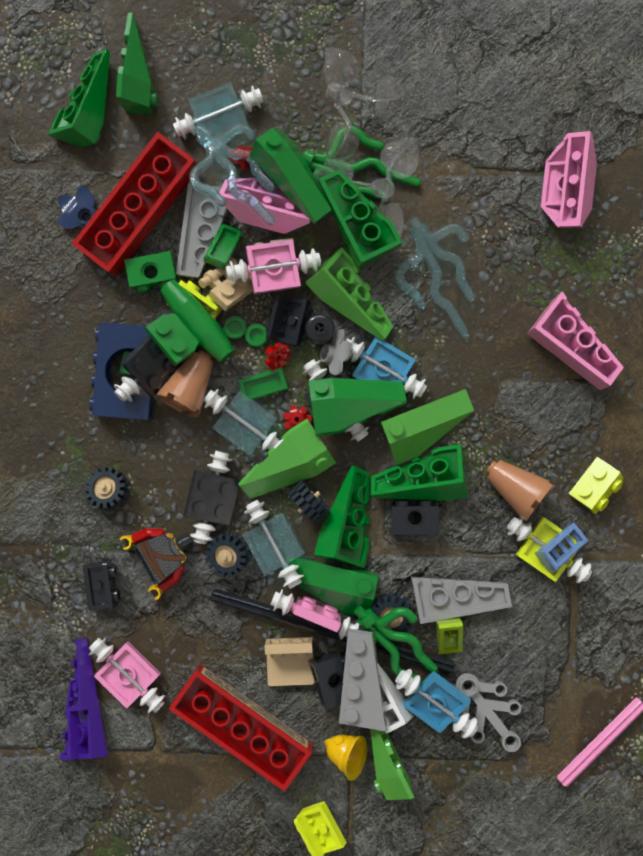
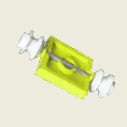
[507,517,592,583]

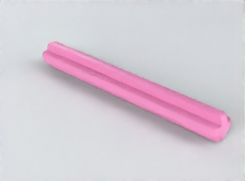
[557,698,643,787]

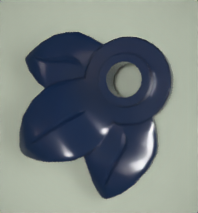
[57,185,96,229]

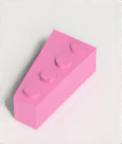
[527,292,624,390]

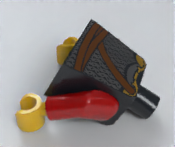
[120,528,193,600]

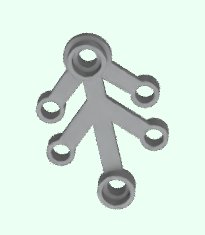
[456,673,522,752]

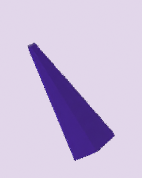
[60,638,108,760]

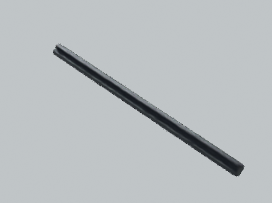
[210,589,455,674]

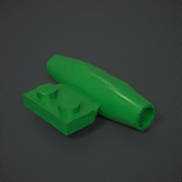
[145,279,235,366]

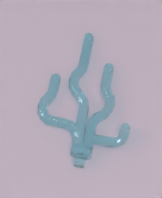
[189,124,276,225]
[395,217,476,338]

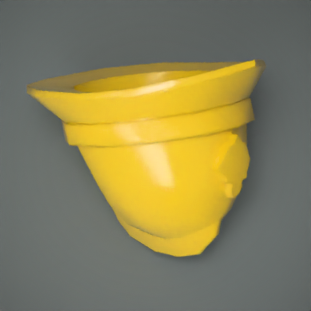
[324,734,368,781]

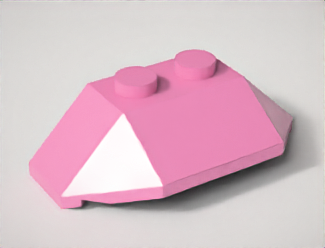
[541,131,597,228]
[218,178,310,234]

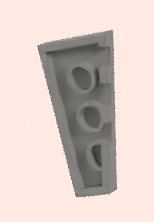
[176,183,228,279]
[411,577,512,624]
[339,629,387,731]

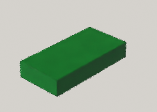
[204,224,243,270]
[238,367,288,402]

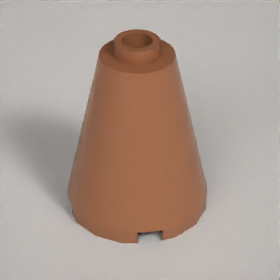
[156,350,213,418]
[486,460,554,521]

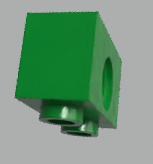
[124,251,179,293]

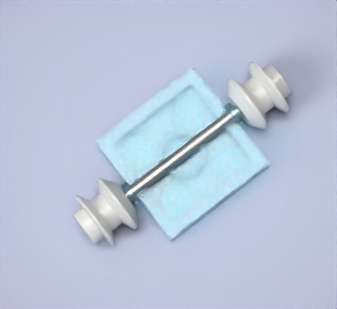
[173,82,264,145]
[203,389,283,455]
[243,500,306,589]

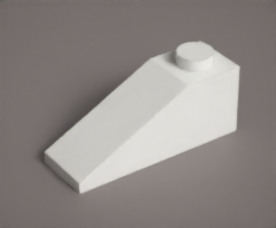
[377,663,414,734]

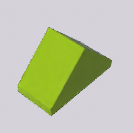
[435,617,463,655]

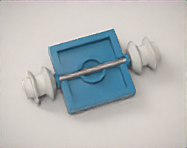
[346,337,427,399]
[395,669,478,739]

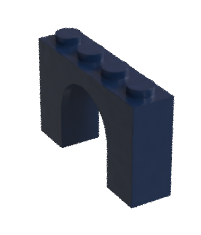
[89,322,154,420]

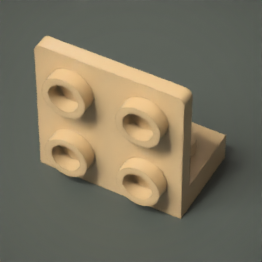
[265,637,314,686]

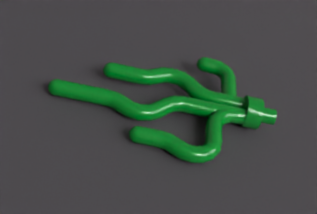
[302,126,421,201]
[354,606,438,684]

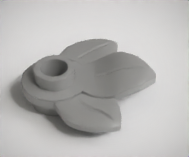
[320,329,353,375]

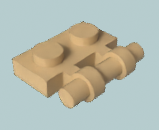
[198,258,253,311]

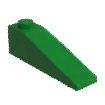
[116,12,158,115]
[249,128,332,224]
[318,169,403,269]
[371,444,469,501]
[314,466,370,568]
[286,554,378,616]

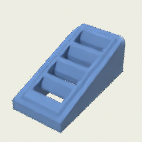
[535,522,588,571]

